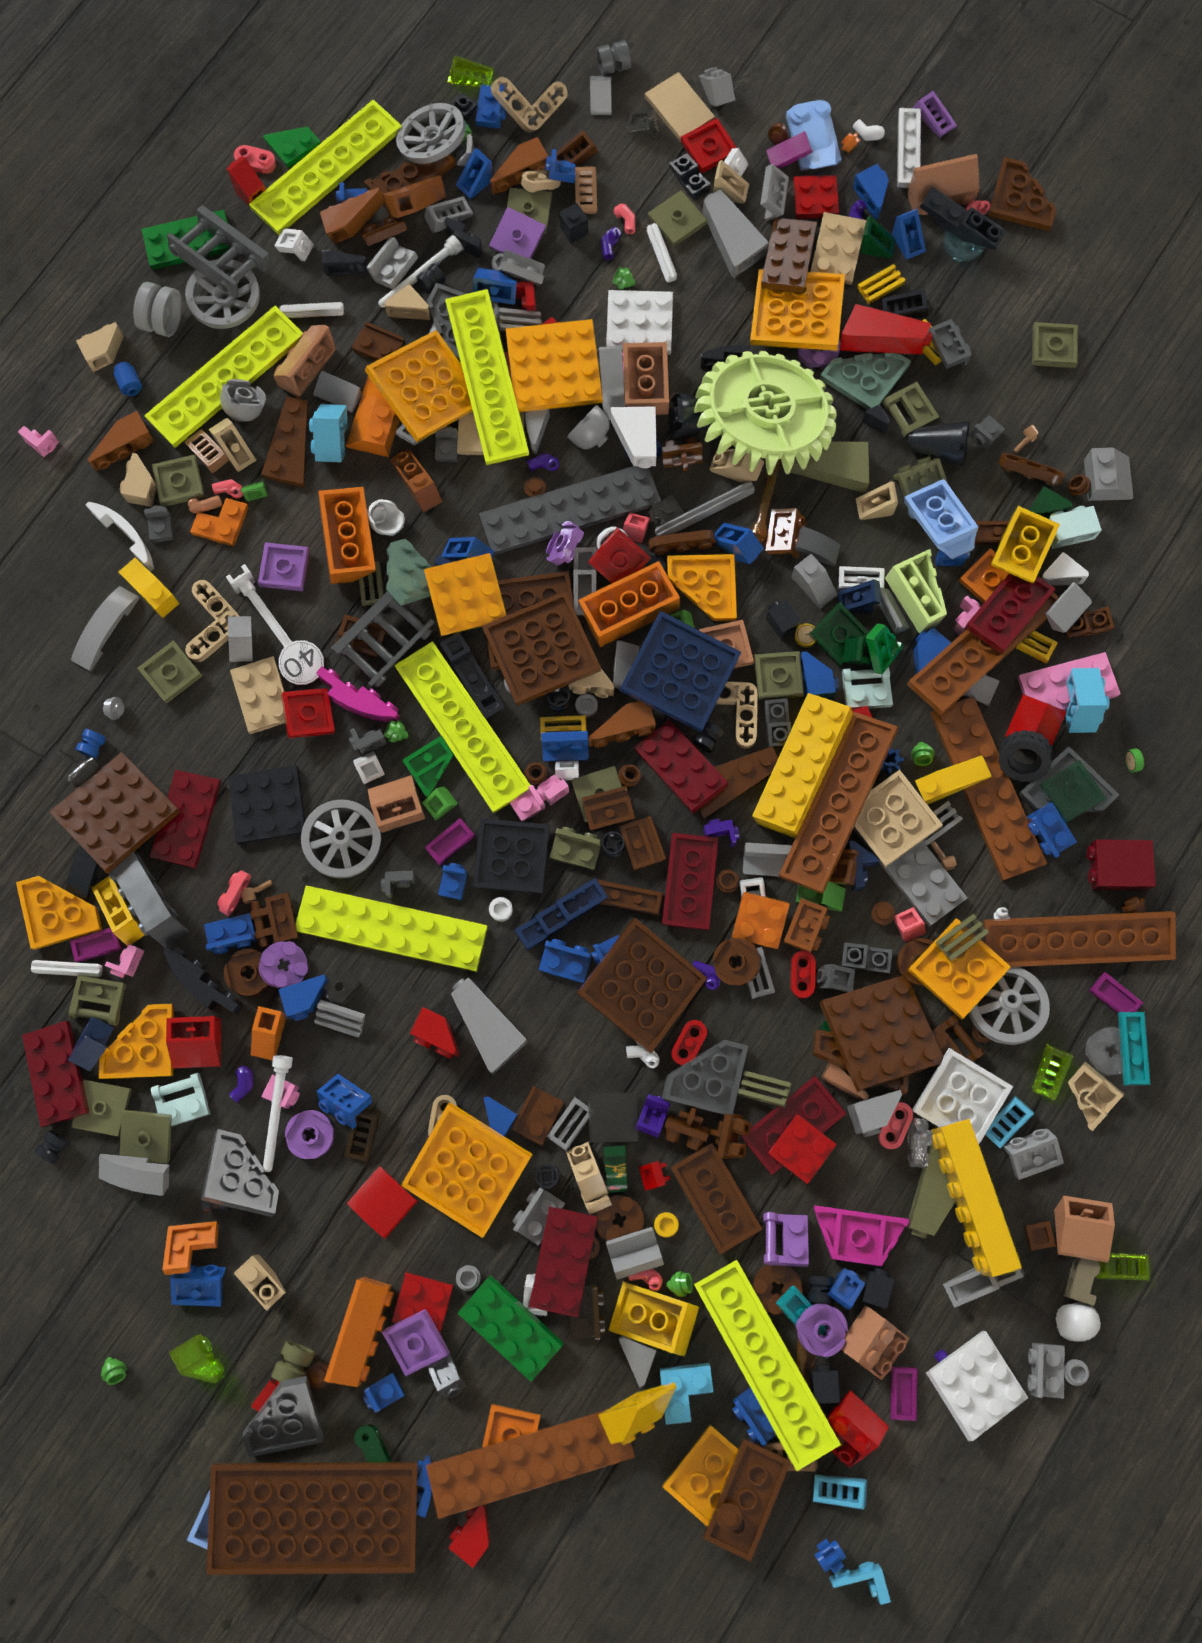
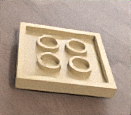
[854,770,943,868]

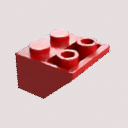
[410,1007,460,1059]
[166,1016,221,1069]
[825,1391,889,1469]

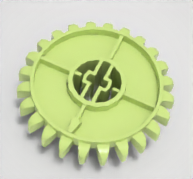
[694,351,837,475]

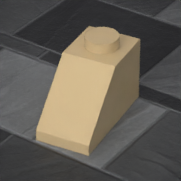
[209,418,256,472]

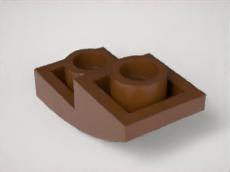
[1067,606,1115,638]

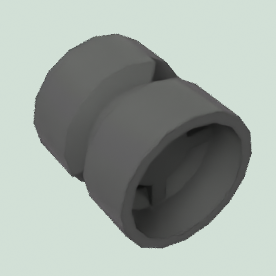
[596,40,631,76]

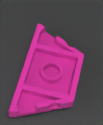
[814,1205,909,1266]

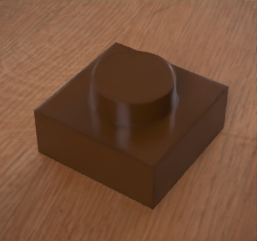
[1024,1221,1056,1251]

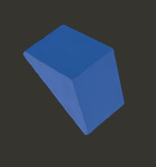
[456,148,493,198]
[892,209,926,259]
[484,1097,518,1137]

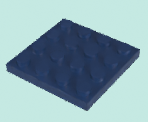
[619,611,742,732]

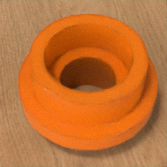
[841,133,861,154]

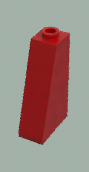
[840,304,933,355]

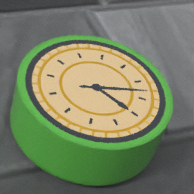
[1125,748,1144,773]

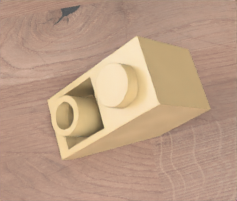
[76,322,124,372]
[709,449,764,482]
[120,453,157,507]
[569,669,614,698]
[566,1142,608,1203]
[234,1254,286,1311]

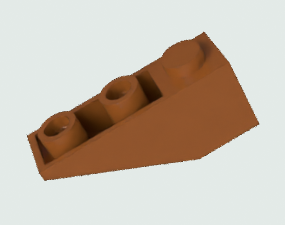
[490,137,548,195]
[383,175,446,218]
[320,188,385,244]
[88,411,155,471]
[390,449,442,512]
[588,701,656,748]

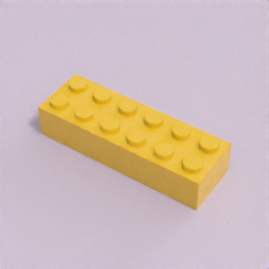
[752,693,853,839]
[930,1118,1022,1277]

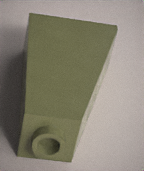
[790,442,869,492]
[906,1142,955,1239]

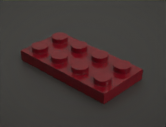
[965,573,1055,654]
[634,720,728,814]
[150,770,221,869]
[662,833,718,931]
[22,1021,89,1128]
[740,1076,846,1175]
[528,1206,597,1318]

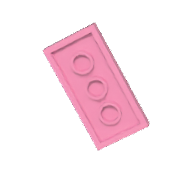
[1017,652,1120,711]

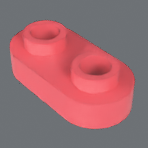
[234,145,276,174]
[217,870,251,916]
[878,1102,913,1149]

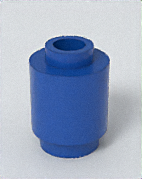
[114,362,142,396]

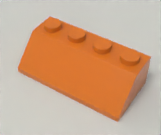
[346,376,400,457]
[319,487,376,584]
[578,561,680,647]
[324,1277,394,1387]

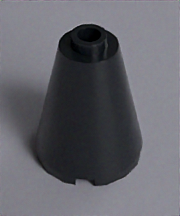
[668,392,711,438]
[908,421,970,466]

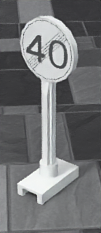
[226,564,324,685]

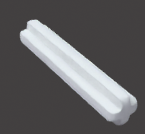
[647,223,677,282]
[280,302,344,318]
[31,960,102,977]

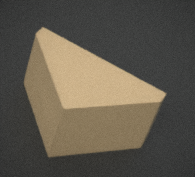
[713,160,749,203]
[385,284,431,320]
[856,481,898,520]

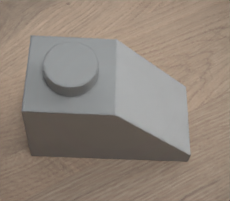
[791,554,838,609]

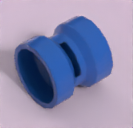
[75,729,106,759]

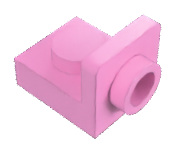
[18,426,59,457]
[954,596,981,636]
[538,775,569,806]
[510,785,546,822]
[105,944,144,978]
[261,1075,300,1109]

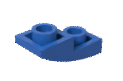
[416,1455,432,1517]

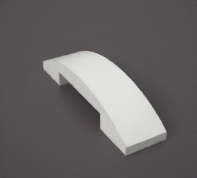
[85,502,154,572]

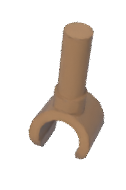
[1013,425,1038,454]
[930,841,956,871]
[242,880,273,904]

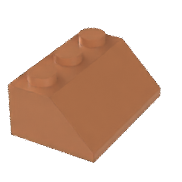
[907,154,979,215]
[273,325,336,399]
[623,342,669,415]

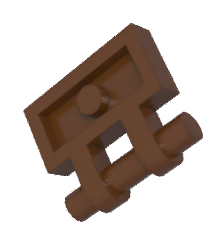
[250,892,299,948]

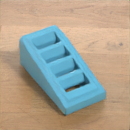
[985,1095,1034,1149]
[813,1474,867,1509]

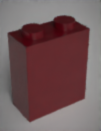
[1087,840,1156,891]

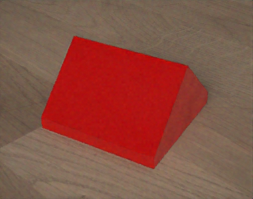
[1005,694,1067,746]

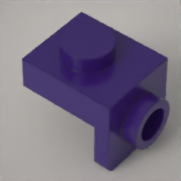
[703,819,740,847]
[636,1095,670,1138]

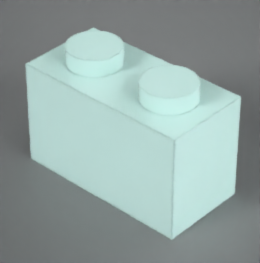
[1049,506,1101,549]

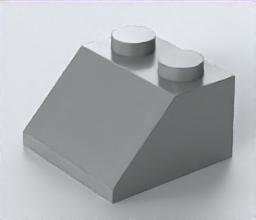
[1084,448,1134,501]
[847,1090,902,1137]

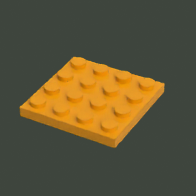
[750,269,845,351]
[506,319,603,412]
[365,330,473,442]
[401,1102,533,1238]

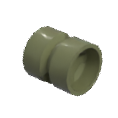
[271,1341,315,1382]

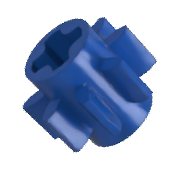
[879,747,904,776]
[814,1538,847,1574]

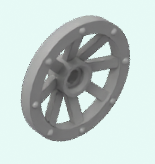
[396,103,466,164]
[185,259,260,329]
[301,800,381,878]
[969,967,1050,1045]

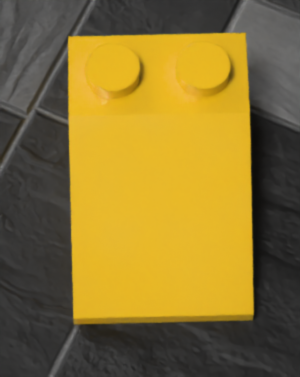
[991,506,1060,583]
[608,1282,699,1356]
[598,1382,677,1445]

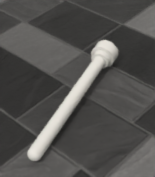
[379,235,463,308]
[263,1055,293,1172]

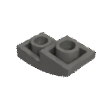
[795,526,840,566]
[764,698,791,747]
[842,943,893,974]

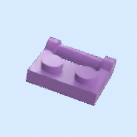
[763,1212,809,1267]

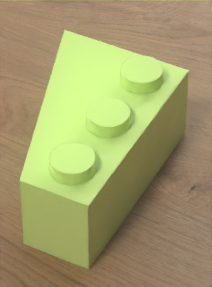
[885,549,947,634]

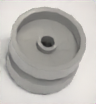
[133,282,182,337]

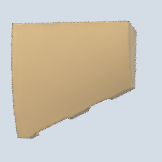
[1068,1062,1124,1131]

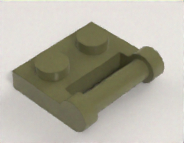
[882,382,939,439]
[69,975,126,1026]

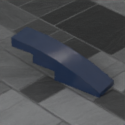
[515,878,608,951]

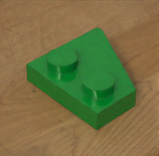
[263,127,321,169]
[866,624,904,674]
[402,736,454,798]

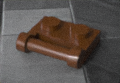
[932,1014,985,1062]

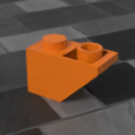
[251,1006,287,1061]

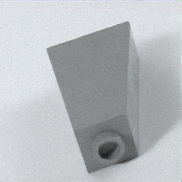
[703,189,769,278]
[451,977,528,1075]

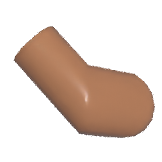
[188,495,222,514]

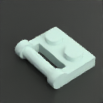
[842,667,893,710]
[151,1073,211,1127]

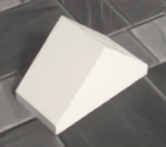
[1041,552,1089,586]

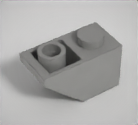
[699,67,735,106]

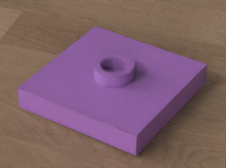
[489,207,546,259]
[258,542,310,591]
[382,1309,450,1376]

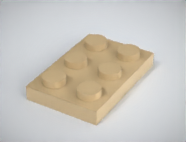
[811,212,866,285]
[230,656,285,734]

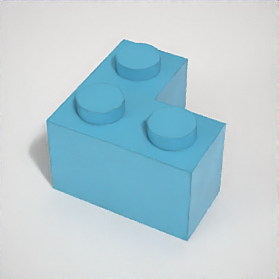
[309,404,348,462]
[1065,668,1109,733]
[659,1363,713,1424]

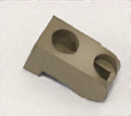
[1064,1257,1100,1306]

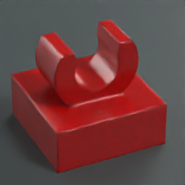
[639,1161,670,1191]

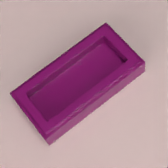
[766,131,813,169]
[425,818,476,866]
[70,928,123,963]
[1089,972,1143,1014]
[890,1366,917,1421]

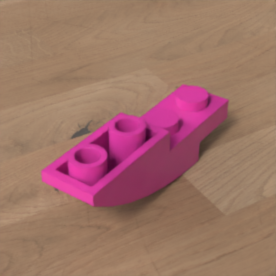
[316,666,400,723]

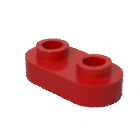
[790,950,816,999]
[672,1020,707,1066]

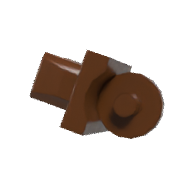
[662,437,703,472]
[665,1107,710,1150]
[710,1113,751,1159]

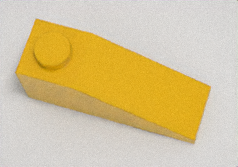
[119,558,179,618]
[915,756,992,805]
[92,876,144,946]

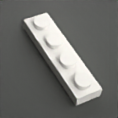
[897,108,921,188]

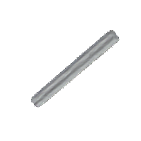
[655,481,755,536]

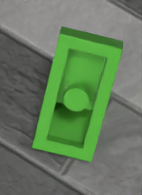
[795,881,846,912]

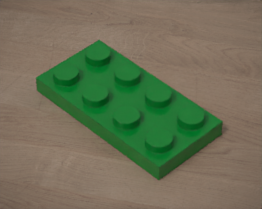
[142,210,230,270]
[457,1275,564,1382]

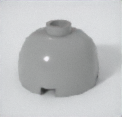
[220,379,266,422]
[567,405,610,449]

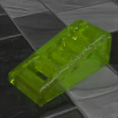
[448,55,494,87]
[1032,1044,1073,1100]
[1096,1253,1150,1281]

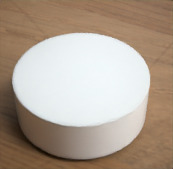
[489,897,513,922]

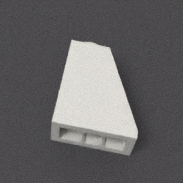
[611,407,656,468]

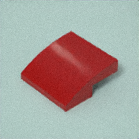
[347,1166,418,1239]

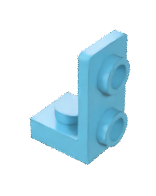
[829,1562,891,1605]

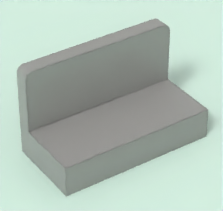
[743,843,792,877]
[606,1227,664,1280]

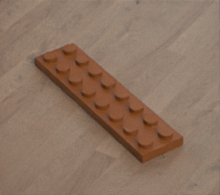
[907,593,1059,716]
[930,696,1047,881]
[779,712,898,894]
[983,911,1176,967]
[426,1409,635,1519]

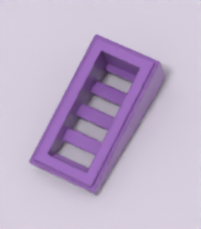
[913,91,957,138]

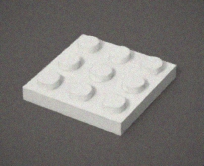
[606,290,673,355]
[912,1048,1013,1144]
[926,1331,1028,1441]

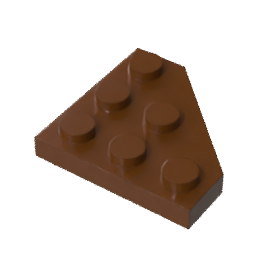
[988,157,1057,232]

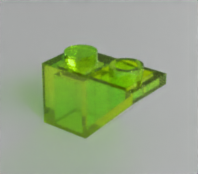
[169,1334,225,1383]

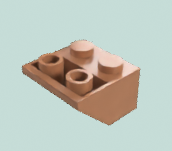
[368,775,426,833]
[1054,1196,1115,1262]
[841,1305,910,1380]

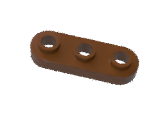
[998,453,1065,487]
[648,530,716,555]

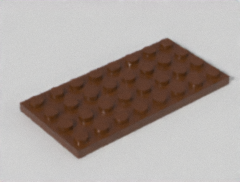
[206,1462,418,1575]

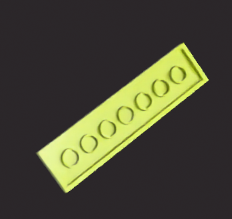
[249,100,402,235]
[445,289,529,465]
[144,306,303,448]
[395,641,531,814]
[296,886,488,972]
[694,1260,841,1471]

